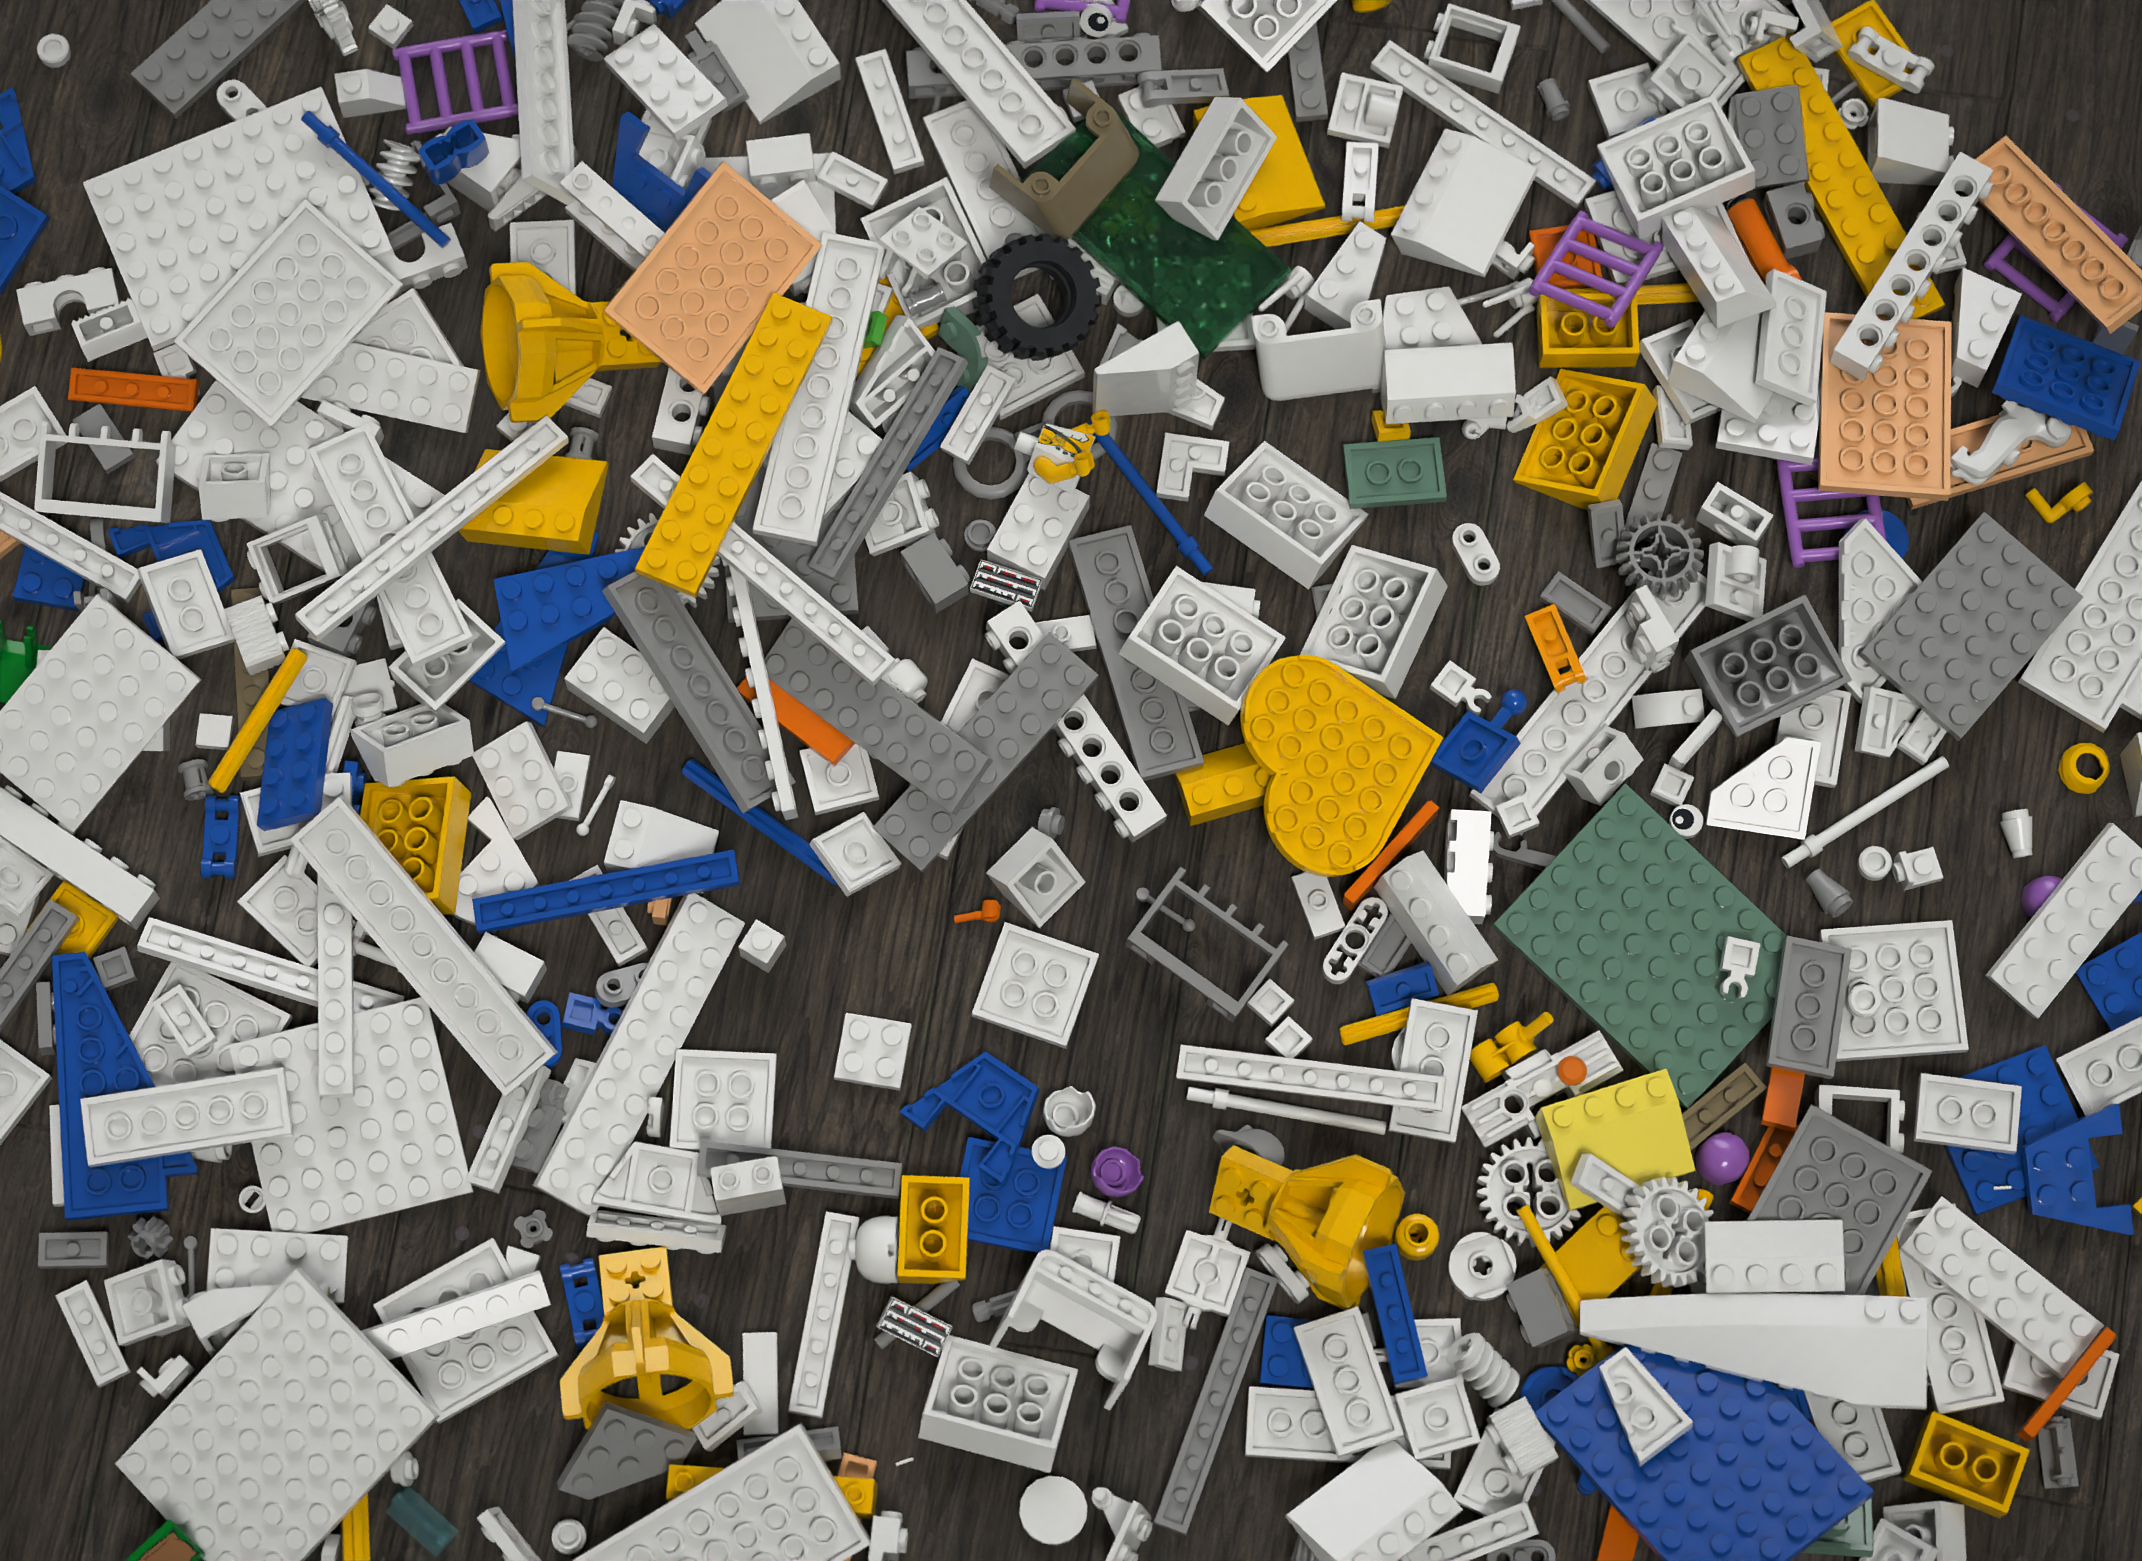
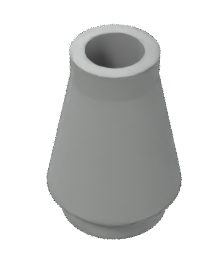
[1805,869,1853,918]

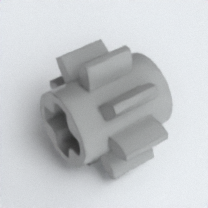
[128,1216,173,1260]

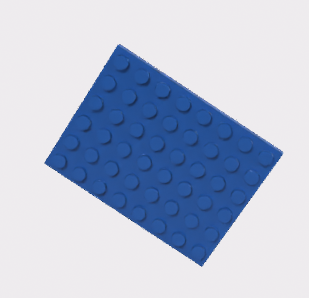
[1534,1293,1874,1561]

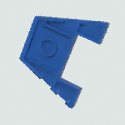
[0,87,37,195]
[612,111,712,233]
[107,519,235,643]
[900,1051,1040,1187]
[2021,1104,2134,1235]

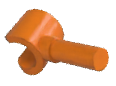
[954,900,1001,923]

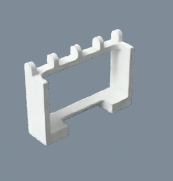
[34,421,176,523]

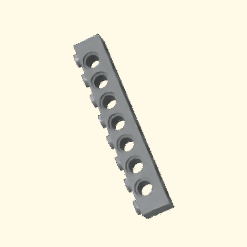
[906,33,1162,99]

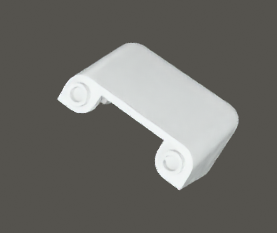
[1251,299,1387,401]

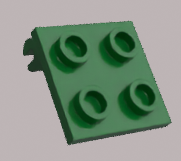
[0,620,52,704]

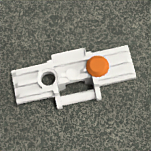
[1461,1030,1623,1148]

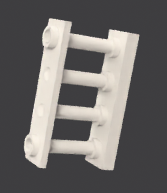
[560,161,664,271]

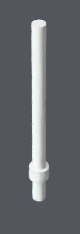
[1781,756,1949,869]
[1186,1087,1387,1135]

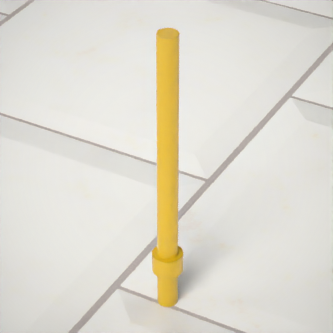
[1517,1204,1614,1362]

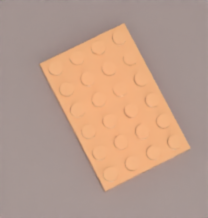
[602,161,822,395]
[1818,312,1952,501]

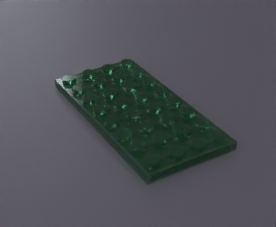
[1020,100,1292,360]

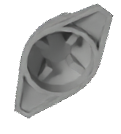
[1213,1125,1285,1165]

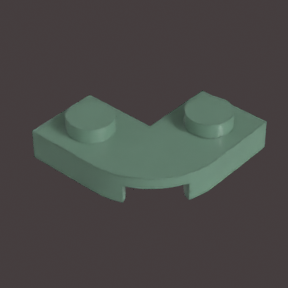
[938,306,988,394]

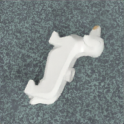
[1950,401,2072,485]

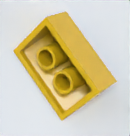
[1173,743,1272,826]
[897,1175,970,1284]

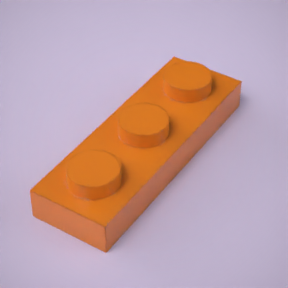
[1730,1124,1799,1214]

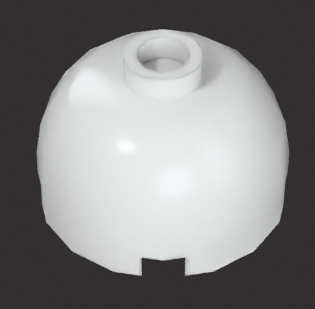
[849,1216,899,1284]

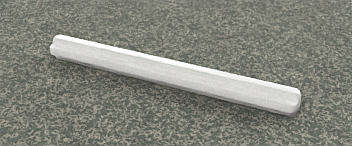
[284,696,355,879]

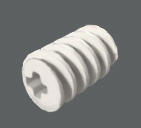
[368,139,420,211]
[1446,1333,1520,1407]

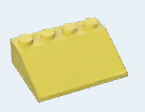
[1535,1068,1695,1211]

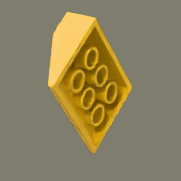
[1193,95,1325,233]
[1513,369,1657,510]
[458,449,609,555]
[360,776,471,915]

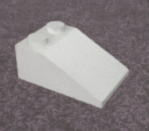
[604,800,719,895]
[182,1284,281,1359]

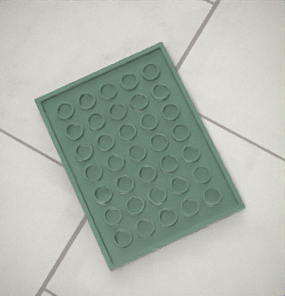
[1492,783,1787,1110]

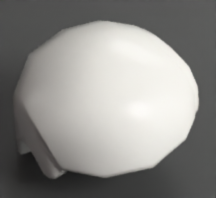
[1042,1086,1096,1137]

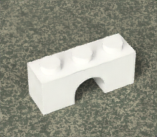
[377,223,468,300]
[16,267,121,336]

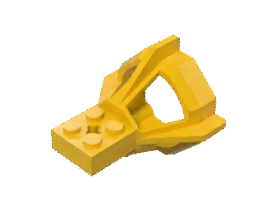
[480,262,663,423]
[1209,1145,1405,1310]
[560,1246,734,1430]

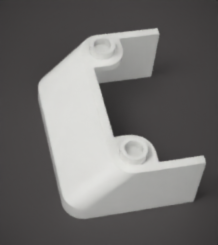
[989,1250,1157,1411]

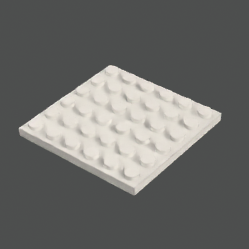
[229,997,474,1234]

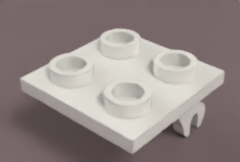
[878,207,968,298]

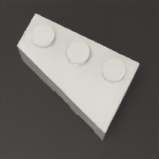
[849,315,935,429]

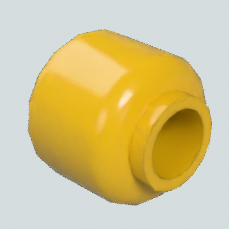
[1394,1214,1439,1261]

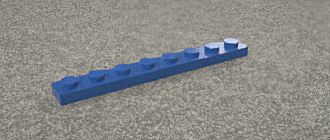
[472,850,741,934]

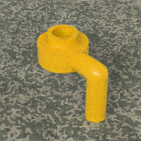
[2025,482,2093,523]

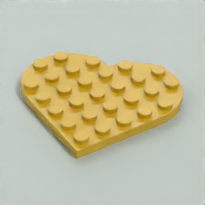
[1240,655,1444,877]

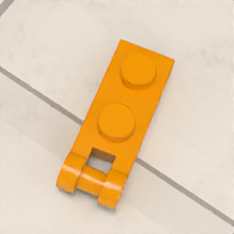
[1525,604,1587,693]

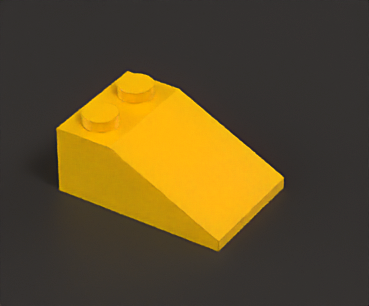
[1538,1206,1642,1327]

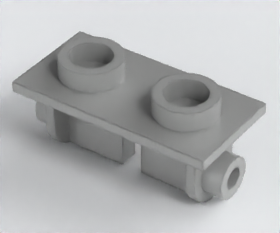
[2037,1416,2079,1489]

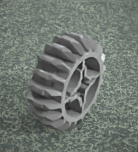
[1615,513,1704,601]

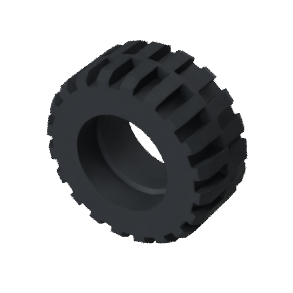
[972,234,1102,361]

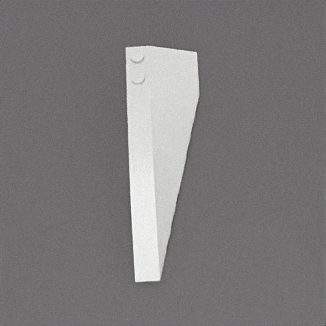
[1580,1293,1928,1409]

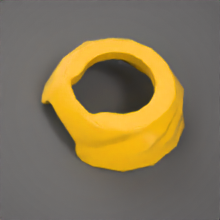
[2058,743,2110,794]

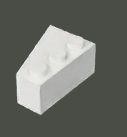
[1304,221,1386,329]
[1951,268,2022,388]
[1444,809,1494,924]

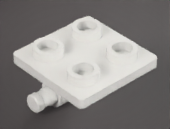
[1092,1487,1153,1561]

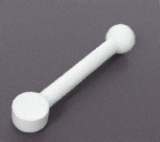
[576,774,616,836]

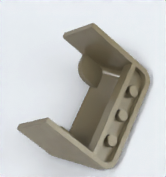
[989,78,1139,240]

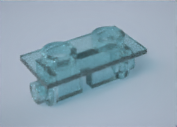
[386,1486,460,1557]

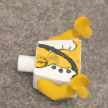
[1014,410,1111,494]

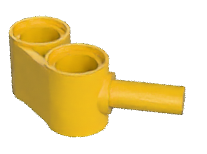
[1470,1012,1553,1083]

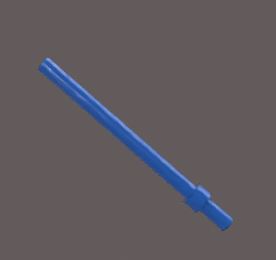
[301,111,451,249]
[1088,420,1214,576]

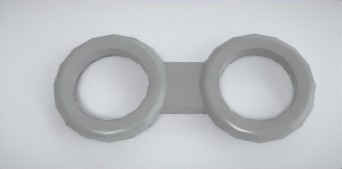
[952,390,1118,500]

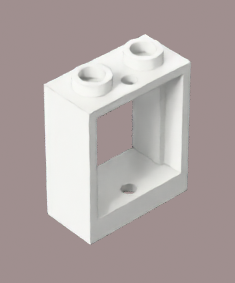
[1424,3,1521,94]
[246,514,349,604]
[1814,1085,1905,1153]

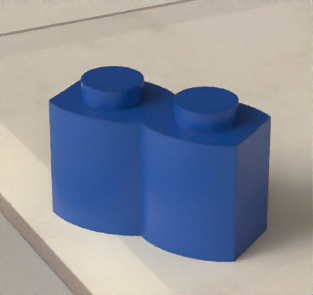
[418,119,489,185]

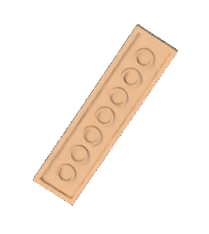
[1975,136,2142,334]

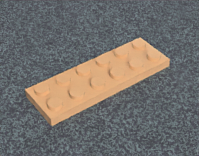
[1906,413,2094,510]

